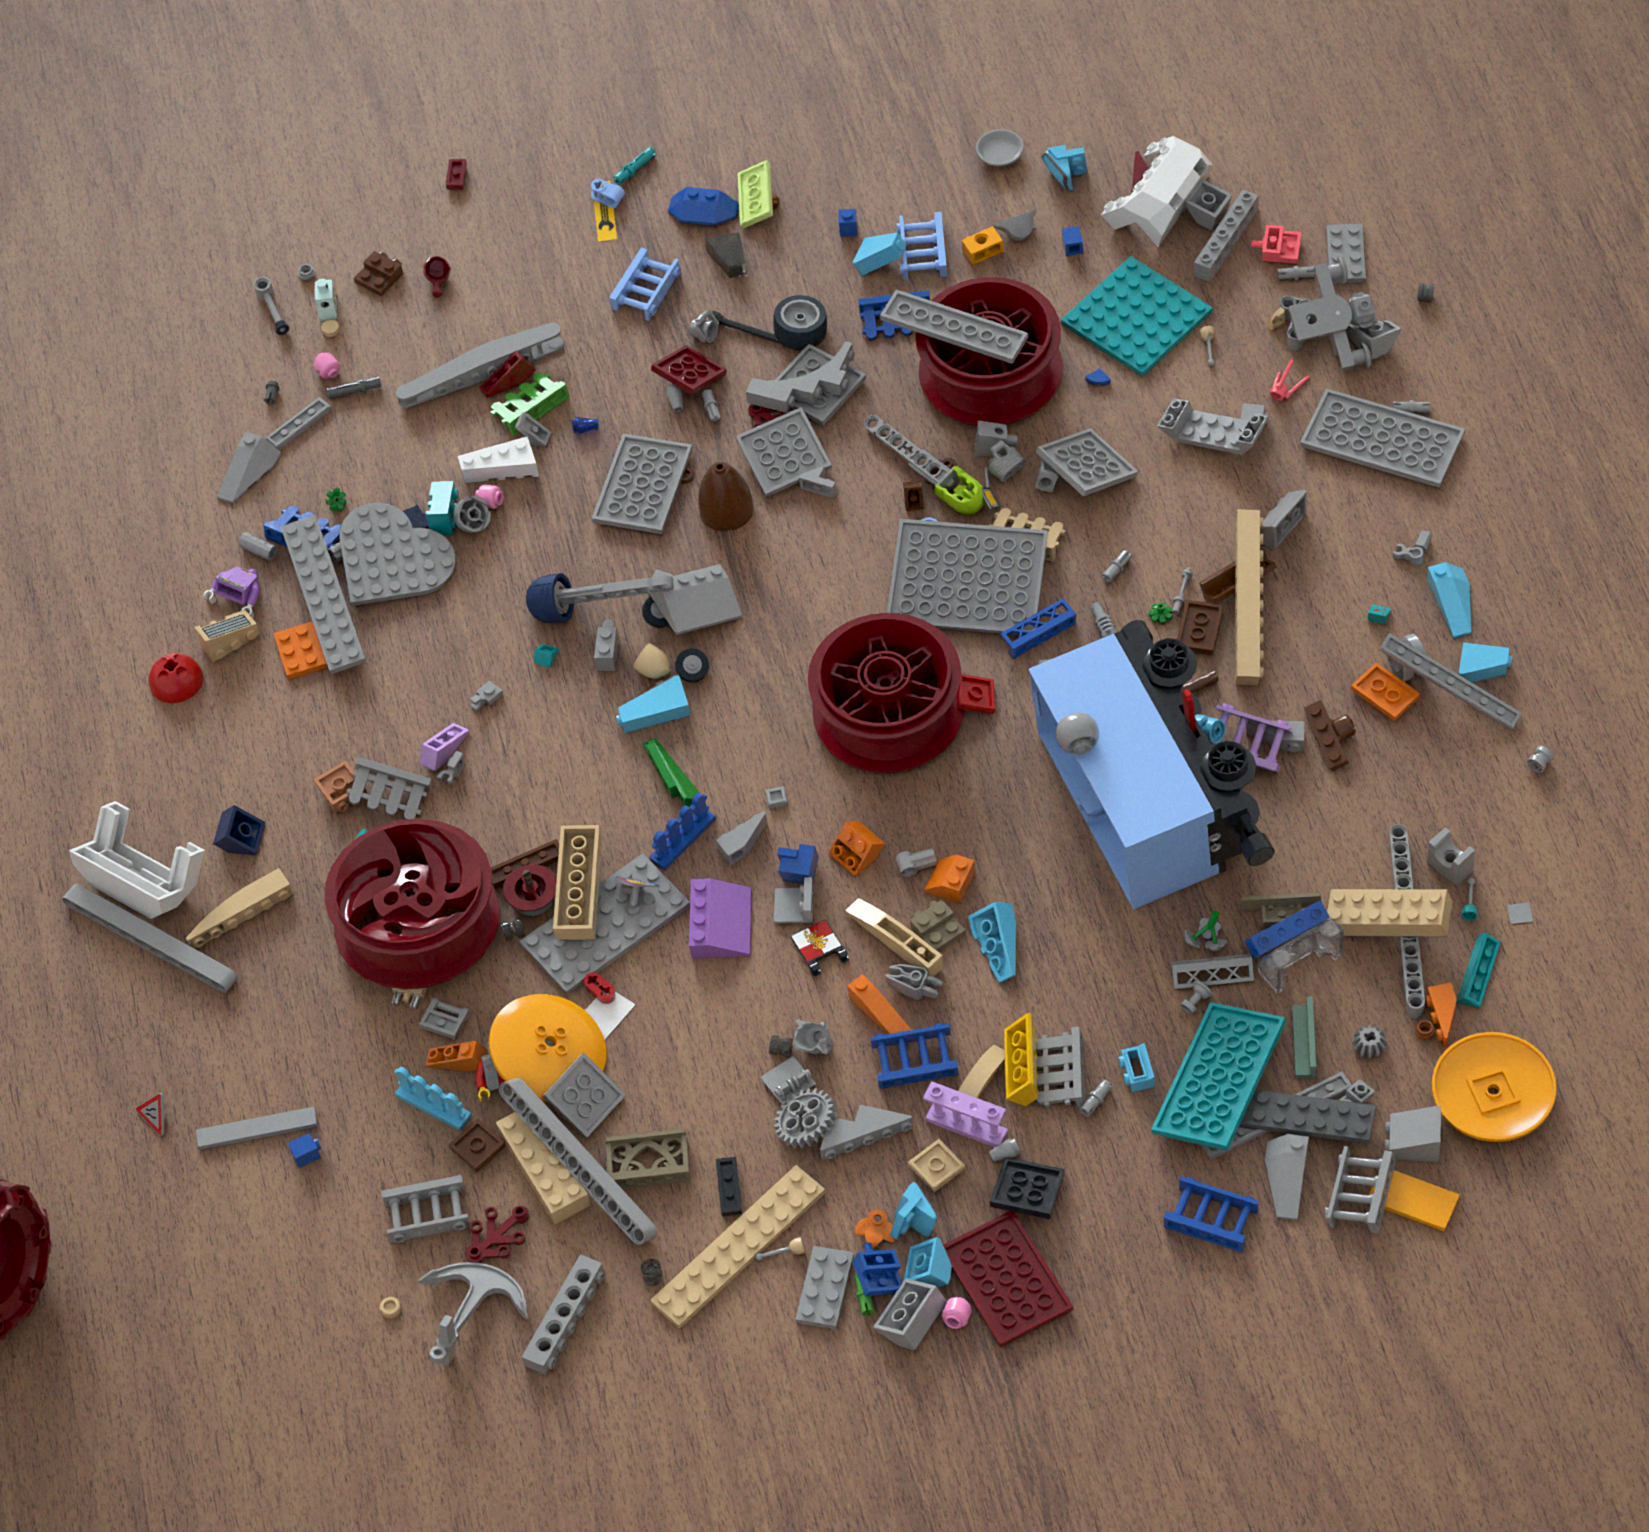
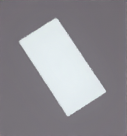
[585,991,635,1040]

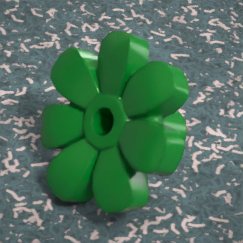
[326,488,347,511]
[1149,603,1172,624]

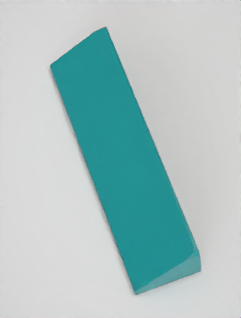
[1457,932,1501,1009]

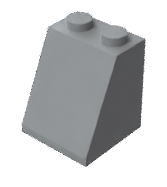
[1385,1106,1441,1162]

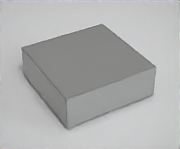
[765,786,788,809]

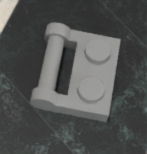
[419,997,471,1040]

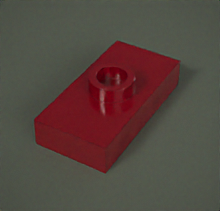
[446,159,467,190]

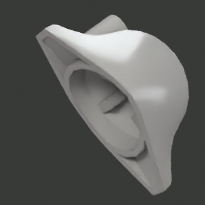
[994,210,1036,241]

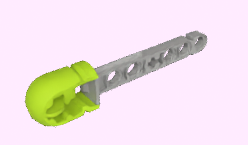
[864,415,985,515]

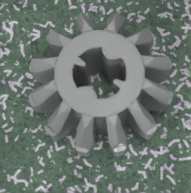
[1352,1024,1387,1059]

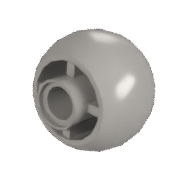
[1056,712,1099,755]

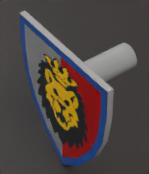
[615,876,660,906]

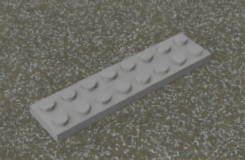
[880,290,1028,364]

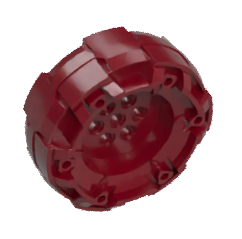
[0,1179,51,1341]

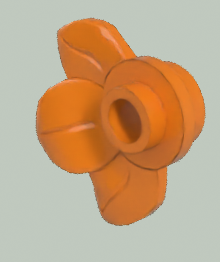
[855,1209,895,1249]

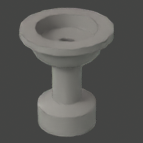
[1180,980,1213,1015]

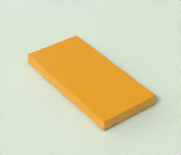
[1369,1170,1460,1232]

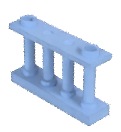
[897,212,947,281]
[609,248,681,321]

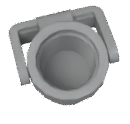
[689,310,719,343]

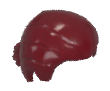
[423,256,451,298]

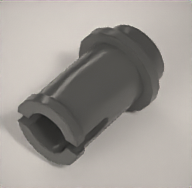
[264,381,280,405]

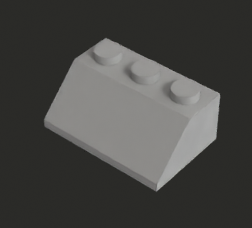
[1260,490,1307,550]
[873,1279,947,1350]

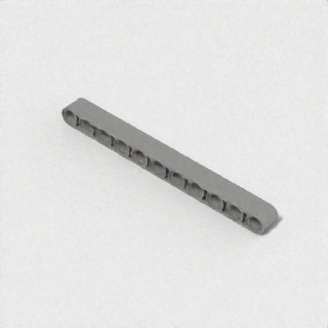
[1389,824,1425,1019]
[62,884,238,993]
[499,1078,657,1245]

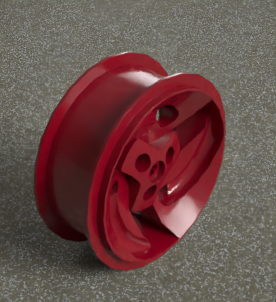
[324,819,500,989]

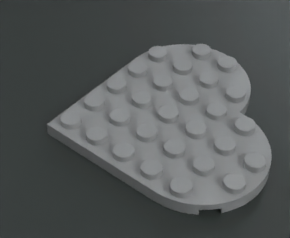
[339,503,455,606]

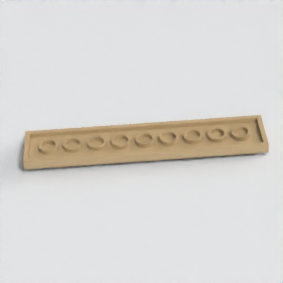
[650,1165,826,1329]

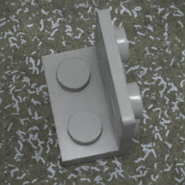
[774,877,814,924]

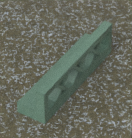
[1292,996,1316,1079]

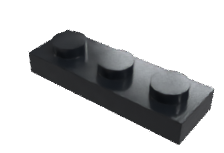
[716,1156,742,1217]

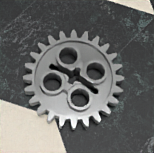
[774,1088,837,1148]

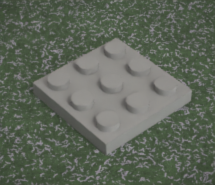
[543,1053,626,1138]

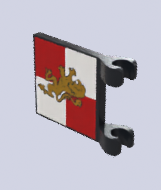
[790,920,849,976]

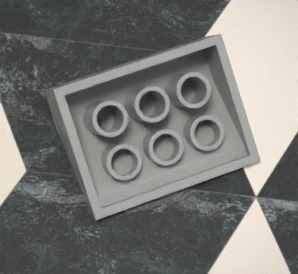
[651,564,742,635]

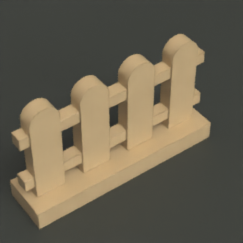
[988,508,1066,562]

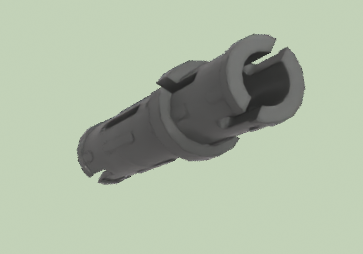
[327,376,382,399]

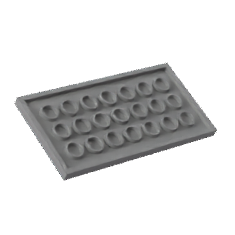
[1300,388,1465,488]
[519,853,690,995]

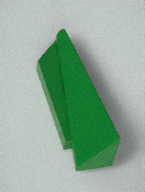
[642,738,700,807]

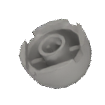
[453,496,491,533]

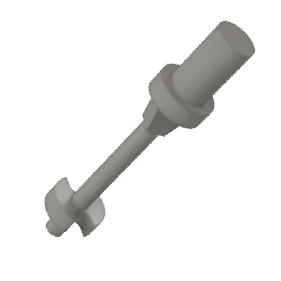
[1172,567,1193,615]

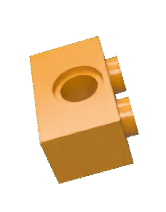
[962,226,1004,266]

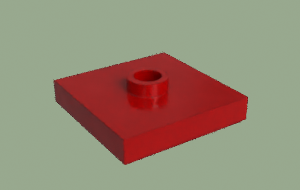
[957,674,995,714]

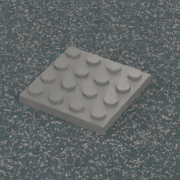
[775,344,867,426]
[736,407,832,497]
[1036,428,1138,496]

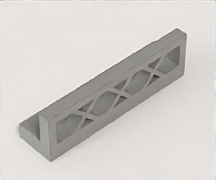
[1171,954,1254,989]

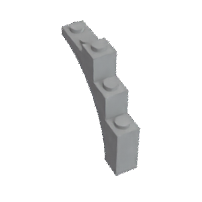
[746,341,855,413]

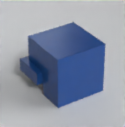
[777,844,819,884]

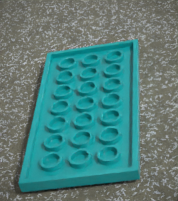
[1151,1002,1286,1151]

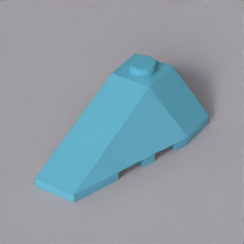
[1427,562,1472,639]
[968,902,1016,983]

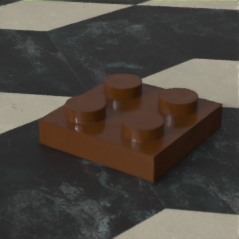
[449,1118,506,1172]

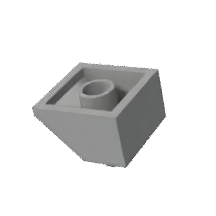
[1184,179,1232,231]

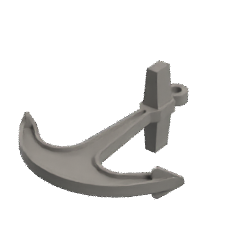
[419,1262,528,1366]

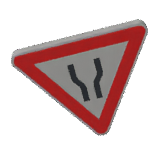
[135,1093,166,1136]

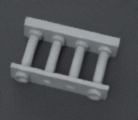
[1325,1146,1396,1234]
[381,1175,470,1243]

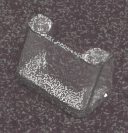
[1258,920,1344,994]

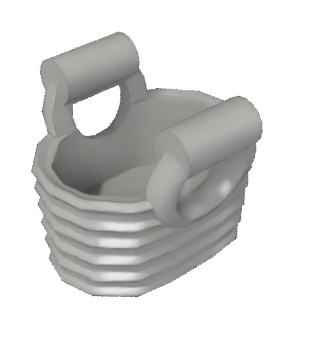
[987,440,1026,482]

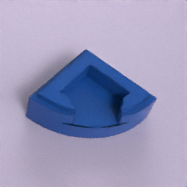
[1085,368,1111,386]

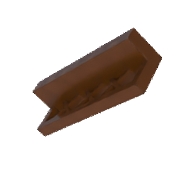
[1199,547,1277,604]

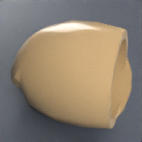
[633,643,671,679]

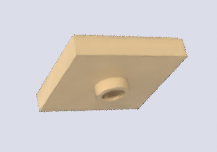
[908,1139,966,1193]

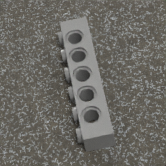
[1194,190,1259,282]
[522,1254,605,1375]

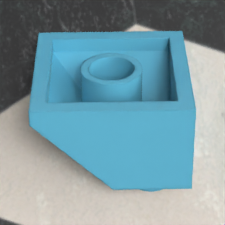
[903,1237,952,1288]

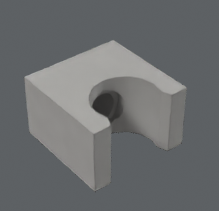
[1427,827,1475,886]

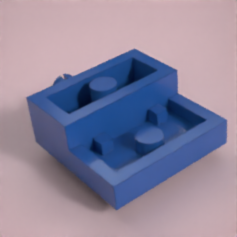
[852,1242,902,1296]

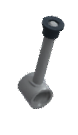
[254,277,290,335]

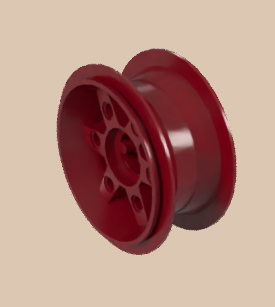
[915,277,1063,426]
[808,613,964,773]

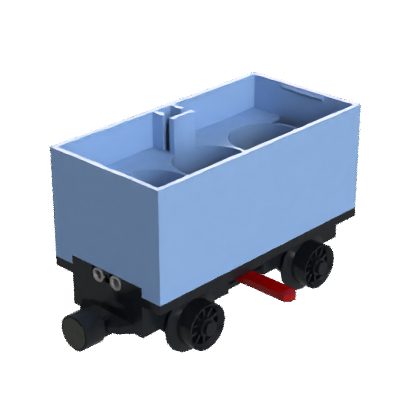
[1028,620,1275,910]

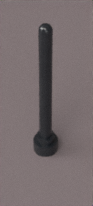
[712,311,780,343]

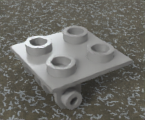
[760,1056,816,1105]

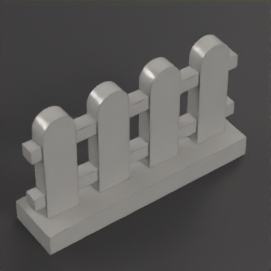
[346,757,431,820]
[1036,1027,1086,1108]

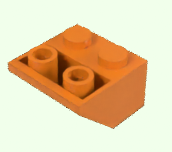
[828,821,885,876]

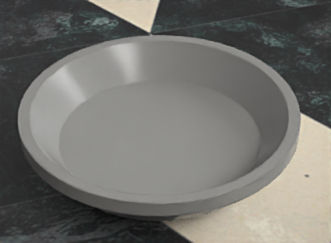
[976,129,1023,166]

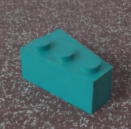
[426,481,459,536]

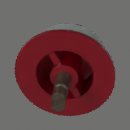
[503,864,557,916]

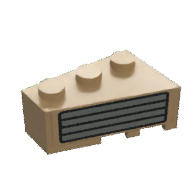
[194,610,260,663]

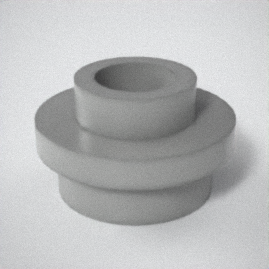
[298,264,315,280]

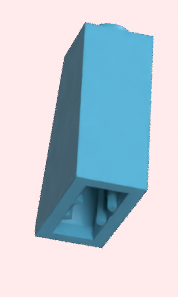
[852,233,907,275]
[1459,642,1512,682]

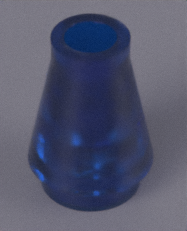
[572,417,599,435]

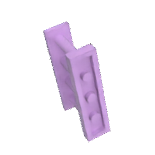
[1211,703,1293,773]
[923,1081,1008,1147]

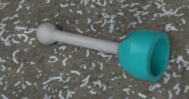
[1461,878,1478,921]

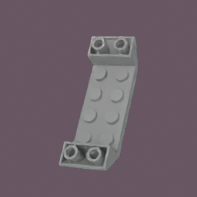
[1157,398,1269,455]

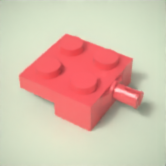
[1251,225,1302,264]

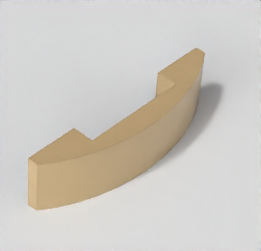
[958,1045,1005,1099]

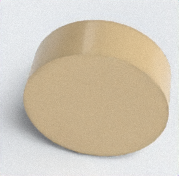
[321,320,340,337]
[380,1297,401,1319]

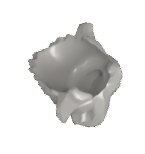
[792,1019,834,1055]

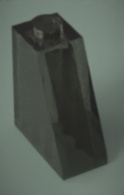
[705,232,747,278]

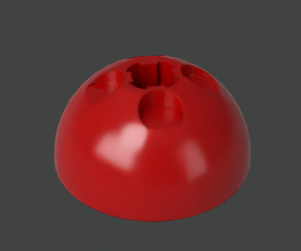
[148,653,204,703]

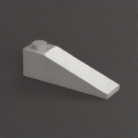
[1346,317,1401,359]
[217,432,282,504]

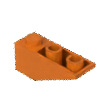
[1425,982,1457,1048]
[425,1040,489,1072]

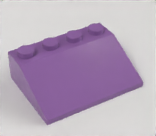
[689,879,751,958]

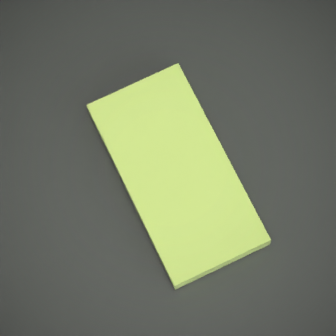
[737,160,773,229]

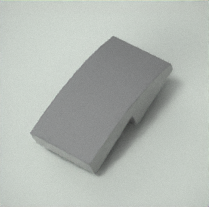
[1339,1079,1375,1104]

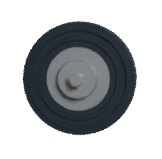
[642,596,669,628]
[675,648,709,682]

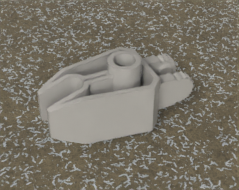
[885,964,943,1000]

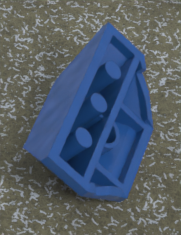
[668,187,739,226]

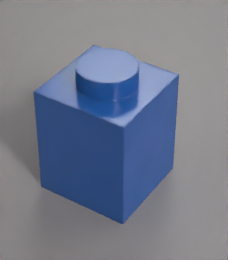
[839,209,858,237]
[1062,226,1083,256]
[288,1133,321,1168]

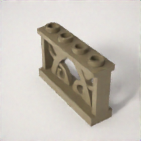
[605,1128,691,1189]

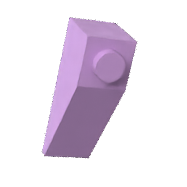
[419,723,469,771]

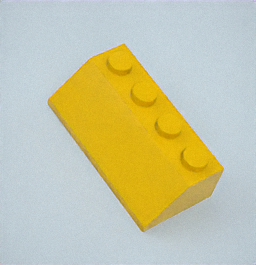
[1004,1013,1038,1106]

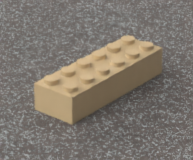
[553,825,603,940]
[1325,889,1453,936]
[496,1112,591,1225]

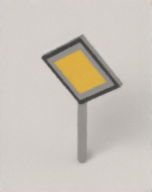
[981,467,1000,509]

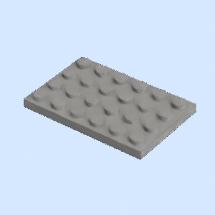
[592,433,693,534]

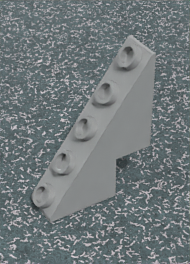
[820,1105,913,1160]

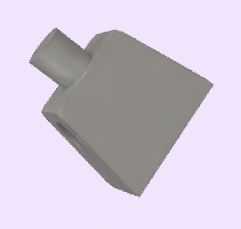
[975,421,1017,457]

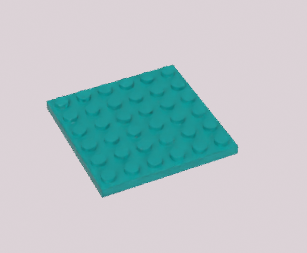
[1061,256,1213,377]

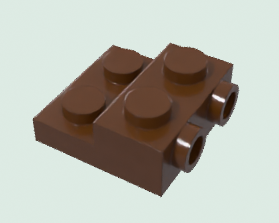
[354,251,403,296]

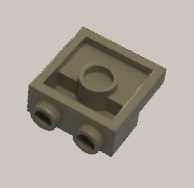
[910,899,966,952]

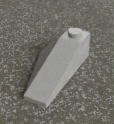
[1265,1134,1309,1221]

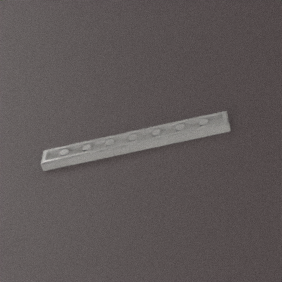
[1379,633,1522,730]
[1201,1071,1352,1160]

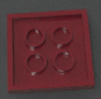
[651,345,727,395]

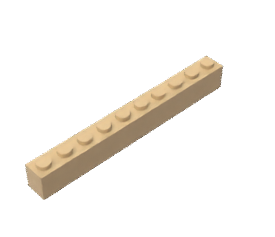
[1235,509,1263,686]

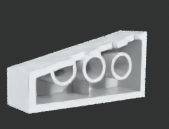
[458,437,539,483]

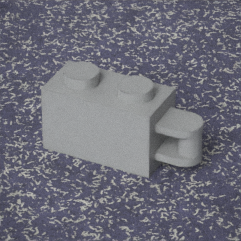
[594,619,619,671]

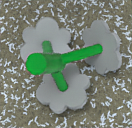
[1184,911,1227,951]

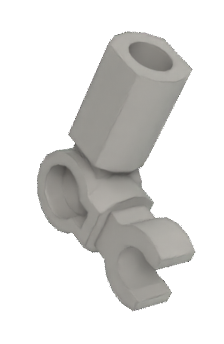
[1393,530,1433,565]

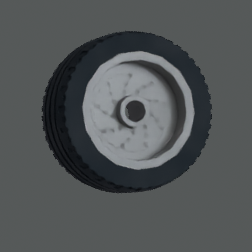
[773,295,827,350]

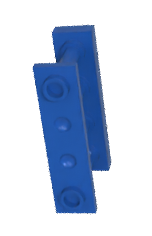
[1244,900,1330,959]
[870,1023,958,1089]
[1164,1176,1259,1253]

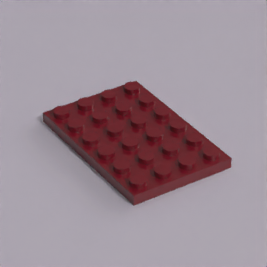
[943,1211,1074,1348]

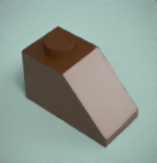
[903,481,924,511]

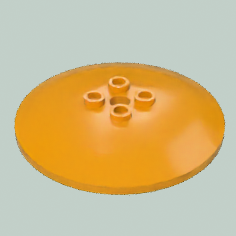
[488,994,606,1102]
[1432,1032,1556,1142]

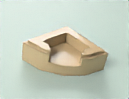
[1267,307,1285,331]

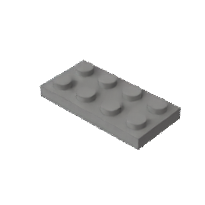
[1326,224,1366,284]
[795,1246,854,1330]

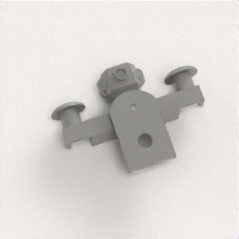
[1289,257,1375,372]

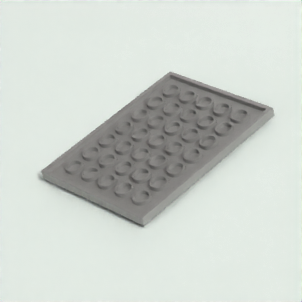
[887,519,1048,636]

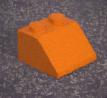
[924,854,976,904]

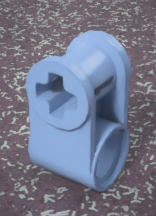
[591,179,625,208]

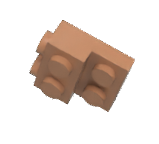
[313,761,367,813]

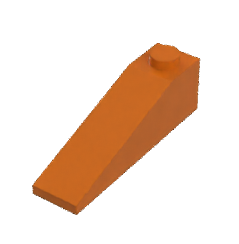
[847,974,911,1045]

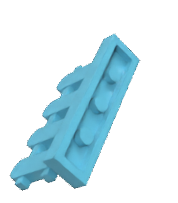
[394,1067,472,1132]

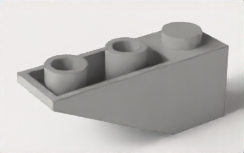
[716,811,767,866]

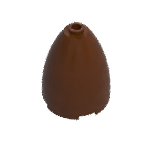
[698,462,754,531]

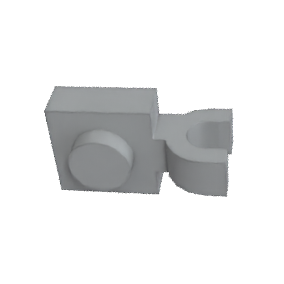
[470,681,503,712]
[437,751,466,786]

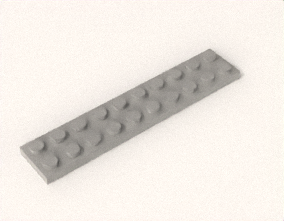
[281,515,366,674]

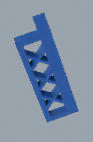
[1000,598,1076,659]

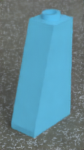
[616,675,690,733]

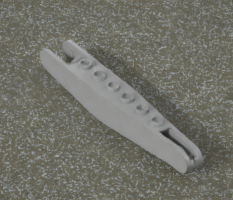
[396,323,564,408]

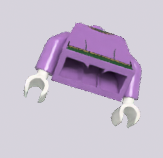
[204,567,260,619]

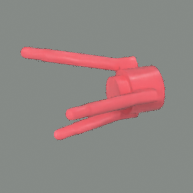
[1270,360,1310,401]

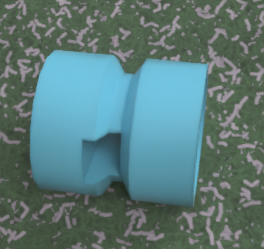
[1195,714,1226,744]

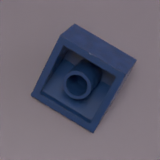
[213,805,265,855]

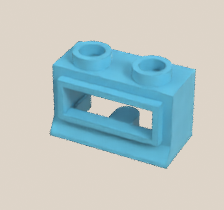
[1118,1043,1155,1093]

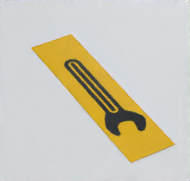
[592,181,617,242]

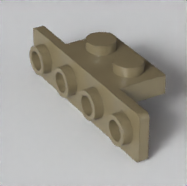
[1241,892,1321,927]

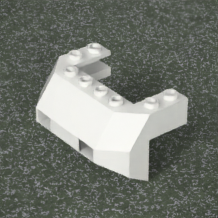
[1101,136,1213,247]
[69,801,205,919]

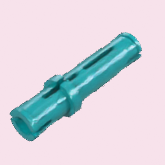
[613,146,656,185]

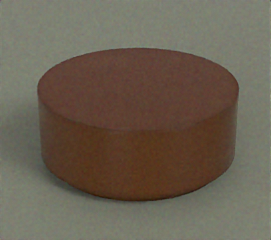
[681,467,694,484]

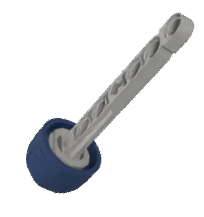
[526,573,674,623]

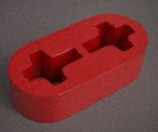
[584,972,616,1004]

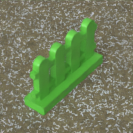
[491,373,570,436]

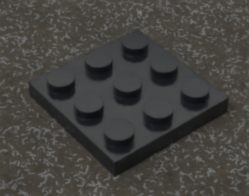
[990,1157,1065,1219]

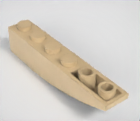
[186,868,293,949]
[845,898,944,977]

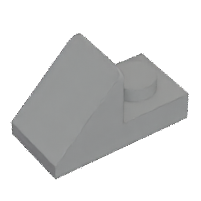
[515,412,552,447]
[799,467,837,499]

